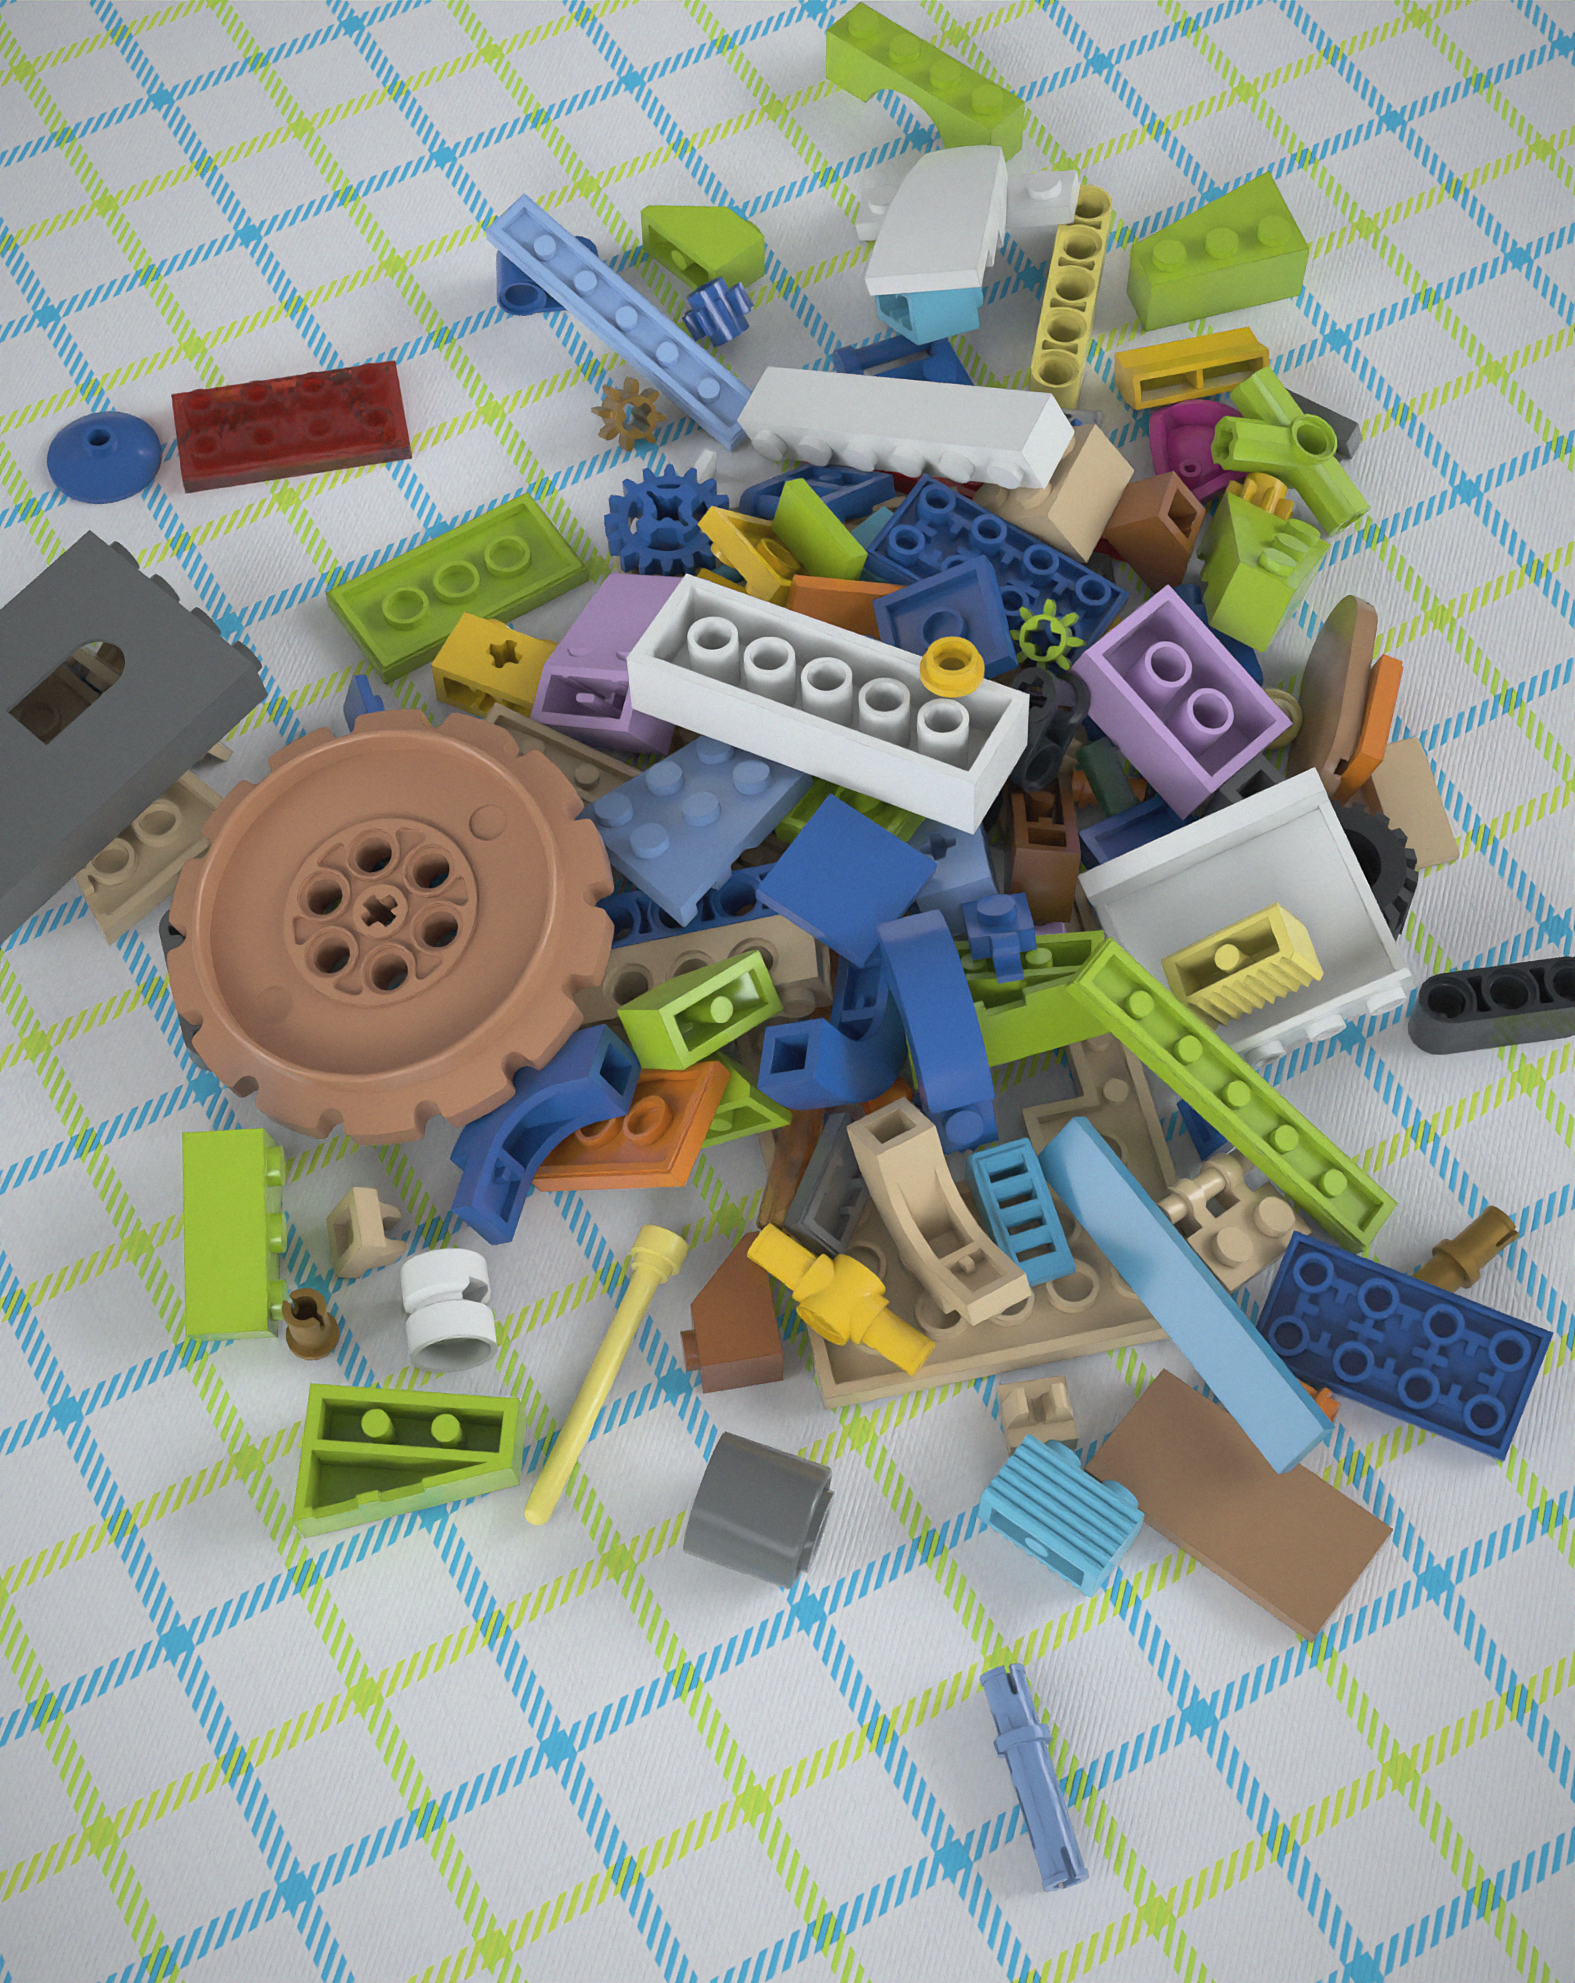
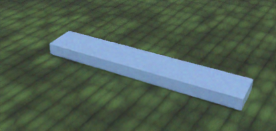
[485,193,753,453]

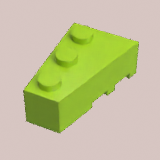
[905,930,1110,1090]
[182,1128,289,1342]
[292,1383,527,1538]

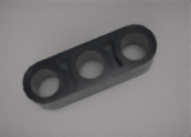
[1408,956,1575,1055]

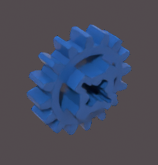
[604,464,730,577]

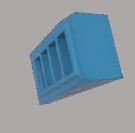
[965,1138,1076,1287]

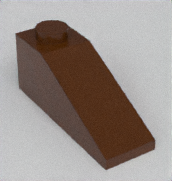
[1004,772,1081,926]

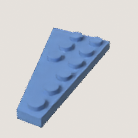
[574,634,880,928]

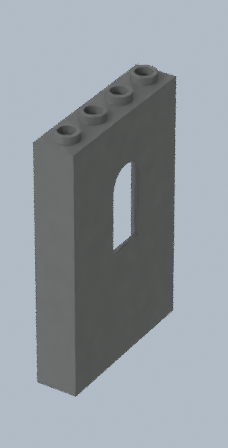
[0,530,268,945]

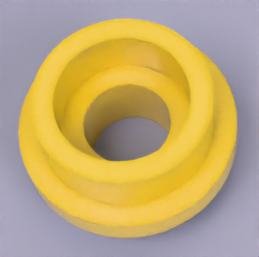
[920,636,985,698]

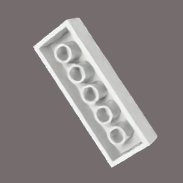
[627,573,1029,835]

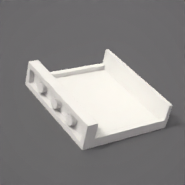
[1078,767,1416,1069]

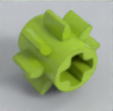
[1010,599,1086,671]

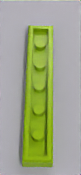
[1064,937,1398,1254]

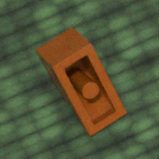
[680,1231,783,1394]

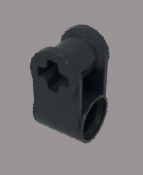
[1008,667,1091,793]

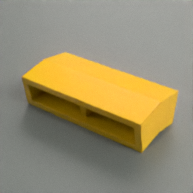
[1114,326,1270,410]

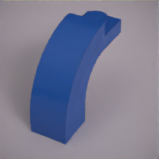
[875,909,999,1154]
[757,948,908,1111]
[450,1024,642,1246]

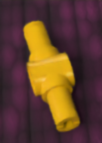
[747,1223,936,1378]

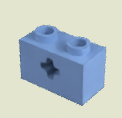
[907,817,1000,936]

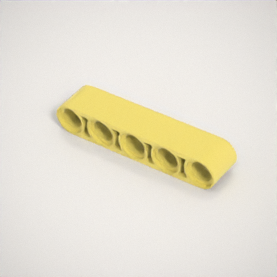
[1028,185,1112,410]

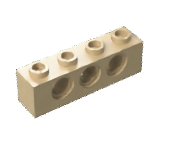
[573,914,834,1047]

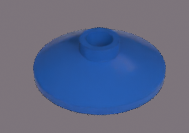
[47,411,162,504]

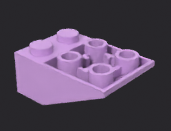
[530,573,711,756]

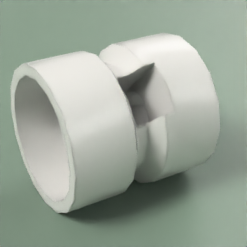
[400,1248,498,1372]

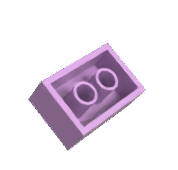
[1067,585,1293,820]

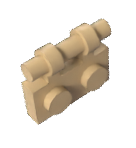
[1156,1148,1313,1295]

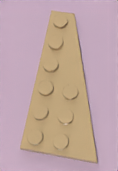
[9,664,224,946]

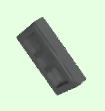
[782,1112,870,1260]

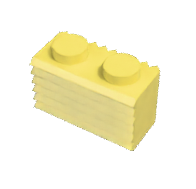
[1161,902,1323,1032]

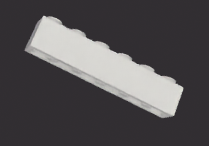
[737,366,1075,490]

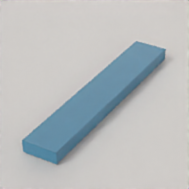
[1037,1117,1336,1474]

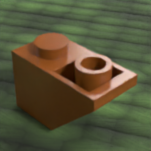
[1102,471,1206,595]

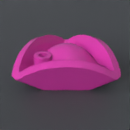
[1149,399,1250,505]

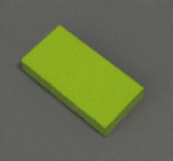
[771,478,868,581]

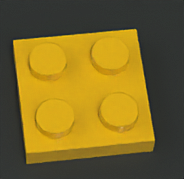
[697,506,811,607]

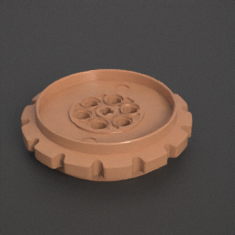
[167,709,614,1145]

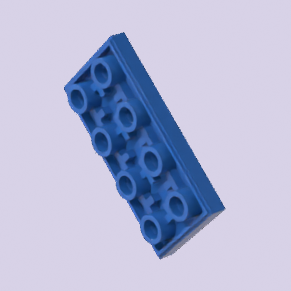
[864,473,1131,675]
[1255,1230,1554,1462]

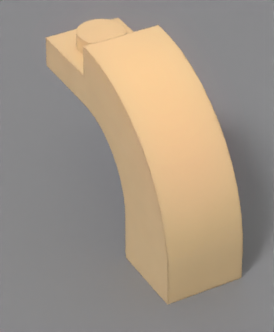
[846,1097,1032,1327]

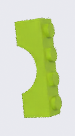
[826,2,1025,163]

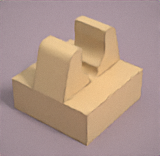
[326,1187,407,1279]
[996,1375,1078,1457]

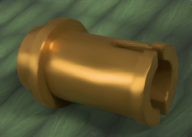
[282,1288,340,1360]

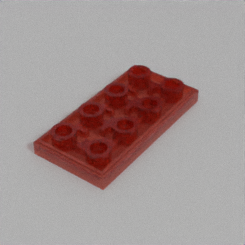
[171,360,412,494]

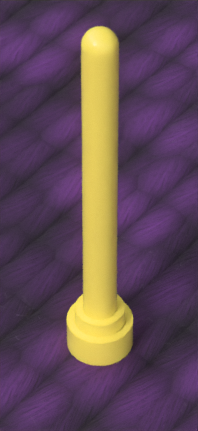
[524,1225,690,1525]

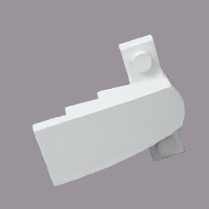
[855,145,1080,296]

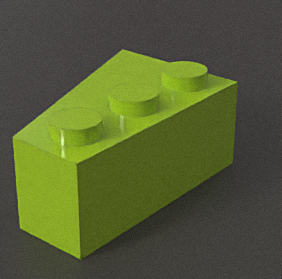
[1126,171,1310,332]
[1196,491,1331,653]

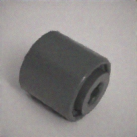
[683,1431,835,1589]

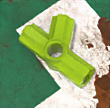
[1211,366,1371,537]

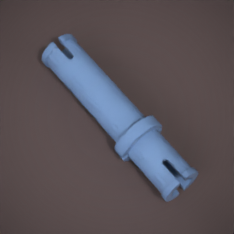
[979,1663,1089,1892]

